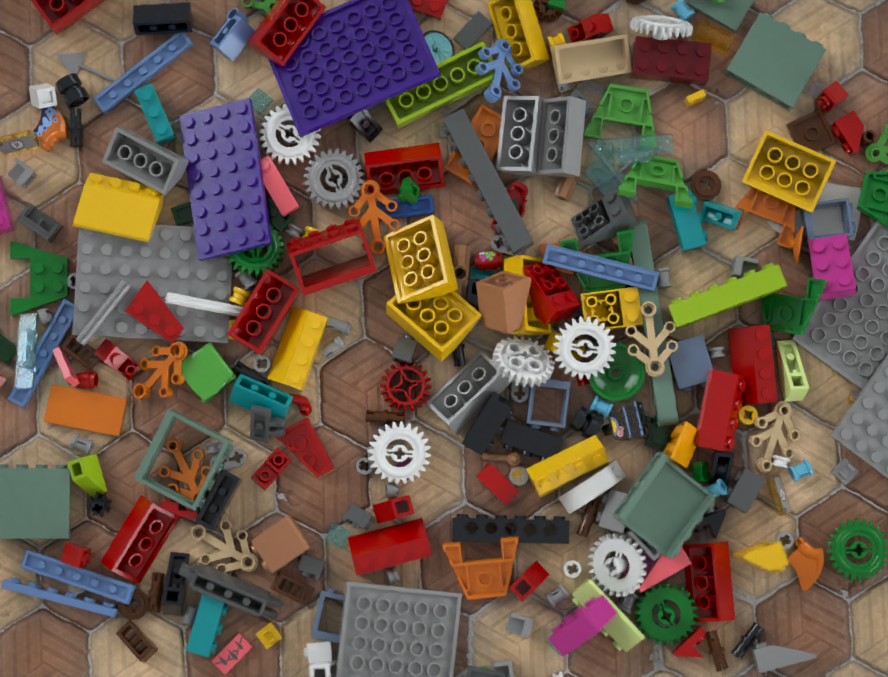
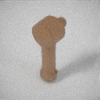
[481,451,521,467]

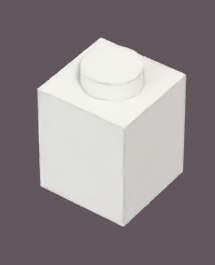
[304,641,333,664]

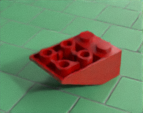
[523,262,582,325]

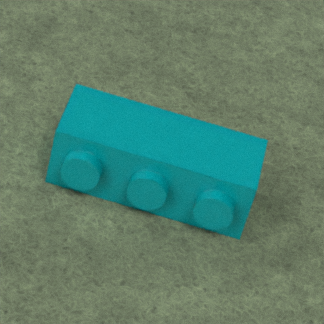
[134,83,177,146]
[666,190,708,253]
[229,374,294,419]
[186,594,229,657]

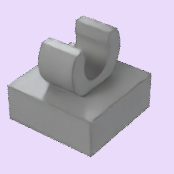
[831,458,859,485]

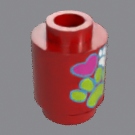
[474,250,502,271]

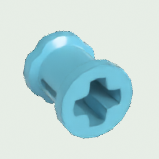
[671,0,695,21]
[589,395,614,419]
[788,459,814,482]
[704,479,728,498]

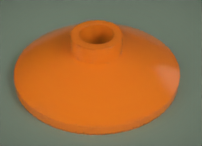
[789,226,805,264]

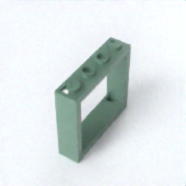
[134,409,234,511]

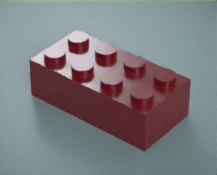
[631,36,712,86]

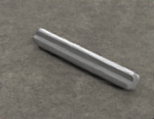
[76,280,131,345]

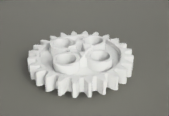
[492,335,555,388]

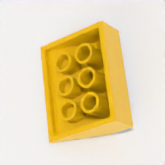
[741,130,837,213]
[73,173,164,242]
[383,215,458,304]
[386,291,482,362]

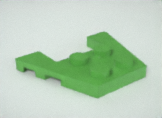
[583,83,657,149]
[617,153,693,209]

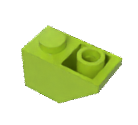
[67,454,107,496]

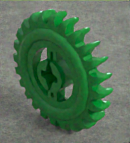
[224,224,285,278]
[825,518,888,582]
[634,582,698,646]

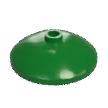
[588,343,645,401]

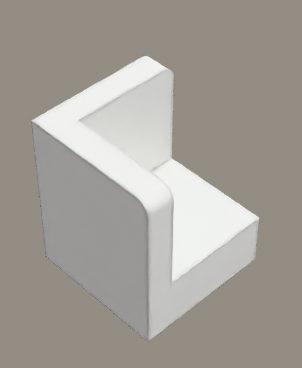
[29,83,57,109]

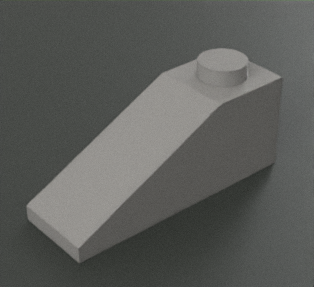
[751,642,816,673]

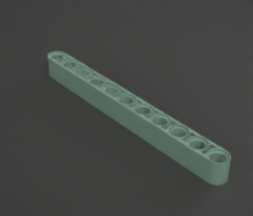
[631,220,678,427]

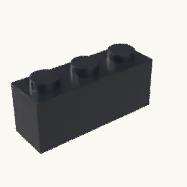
[133,2,193,35]
[462,391,514,456]
[500,420,563,461]
[195,470,243,531]

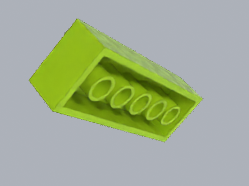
[384,42,494,129]
[668,263,787,329]

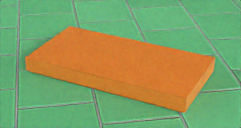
[443,104,502,188]
[44,384,128,437]

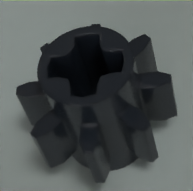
[87,492,112,517]

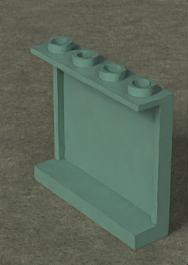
[724,12,826,111]
[612,452,717,559]
[0,464,71,539]

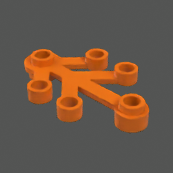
[348,180,401,254]
[133,342,187,399]
[158,438,212,501]

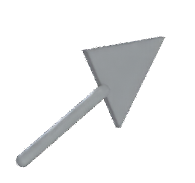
[56,53,113,81]

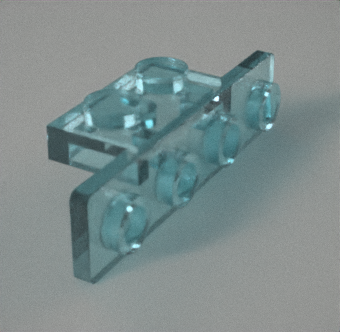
[597,134,674,164]
[584,140,639,204]
[15,313,38,390]

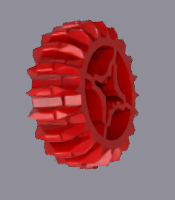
[380,361,432,412]

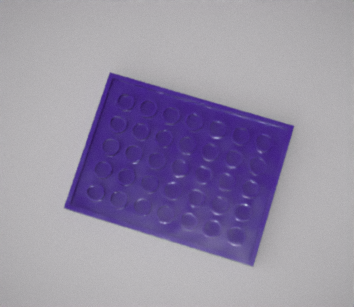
[268,0,441,138]

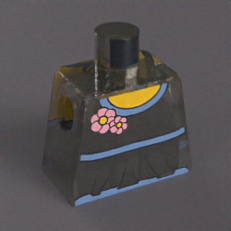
[602,401,651,441]

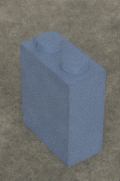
[668,334,713,393]

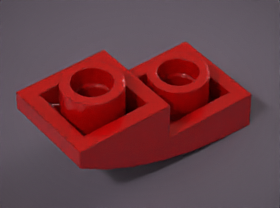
[251,447,292,491]
[476,463,519,505]
[159,498,200,519]

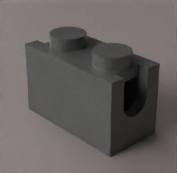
[724,468,766,514]

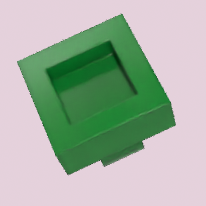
[397,177,420,204]
[687,462,709,482]

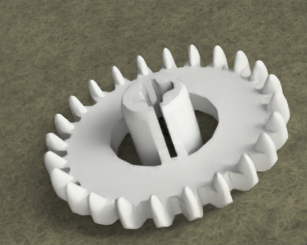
[630,15,693,40]
[259,104,321,166]
[553,316,616,380]
[367,421,431,485]
[587,533,647,597]

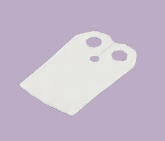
[767,183,860,240]

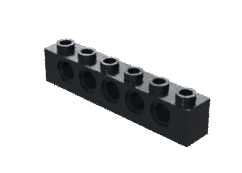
[452,514,569,544]

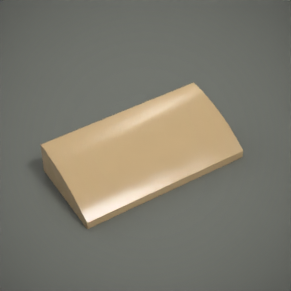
[550,34,632,84]

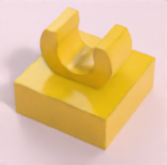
[256,622,283,649]

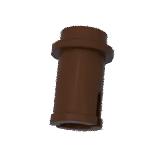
[860,130,876,147]

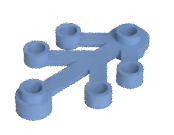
[475,38,523,103]

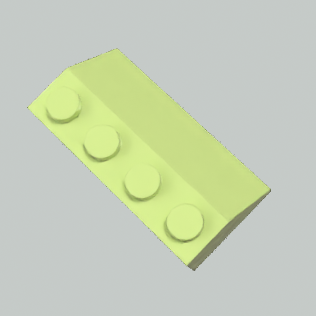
[571,578,645,652]

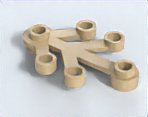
[625,301,678,377]
[748,401,800,473]
[190,520,258,574]

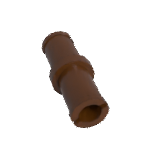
[366,410,405,425]
[576,499,601,538]
[148,572,165,613]
[705,630,729,672]

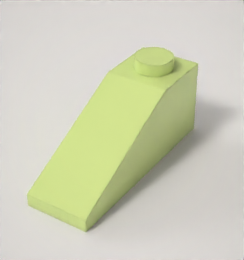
[776,340,809,402]

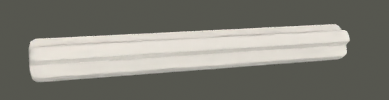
[166,292,243,317]

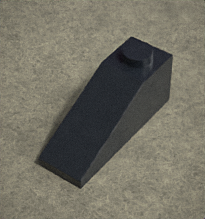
[161,552,190,616]

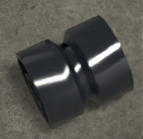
[55,73,90,109]
[568,406,605,439]

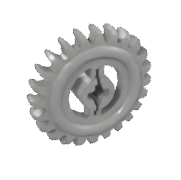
[303,148,365,211]

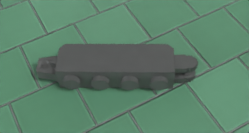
[178,563,284,618]

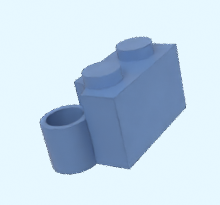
[209,8,255,61]

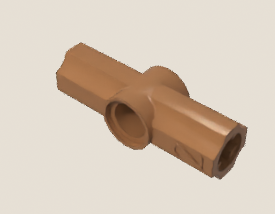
[554,144,590,202]
[453,245,471,300]

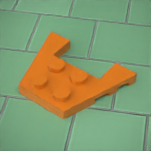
[735,187,796,251]
[442,536,519,600]

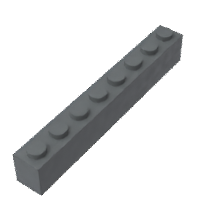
[442,108,534,255]

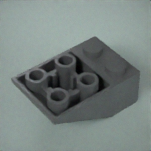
[571,187,639,246]

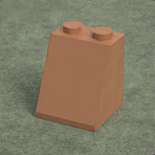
[476,271,531,334]
[251,515,312,573]

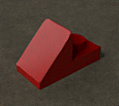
[671,626,707,658]

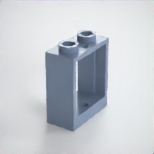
[800,198,856,244]
[526,379,571,432]
[311,588,345,643]

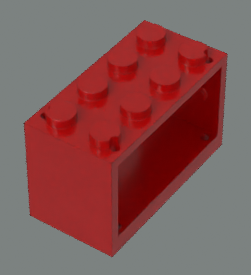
[286,218,377,296]

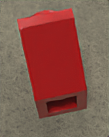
[567,13,614,42]
[816,81,849,113]
[831,110,864,157]
[94,338,140,381]
[372,495,415,524]
[60,542,93,568]
[508,560,550,602]

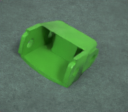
[181,342,237,404]

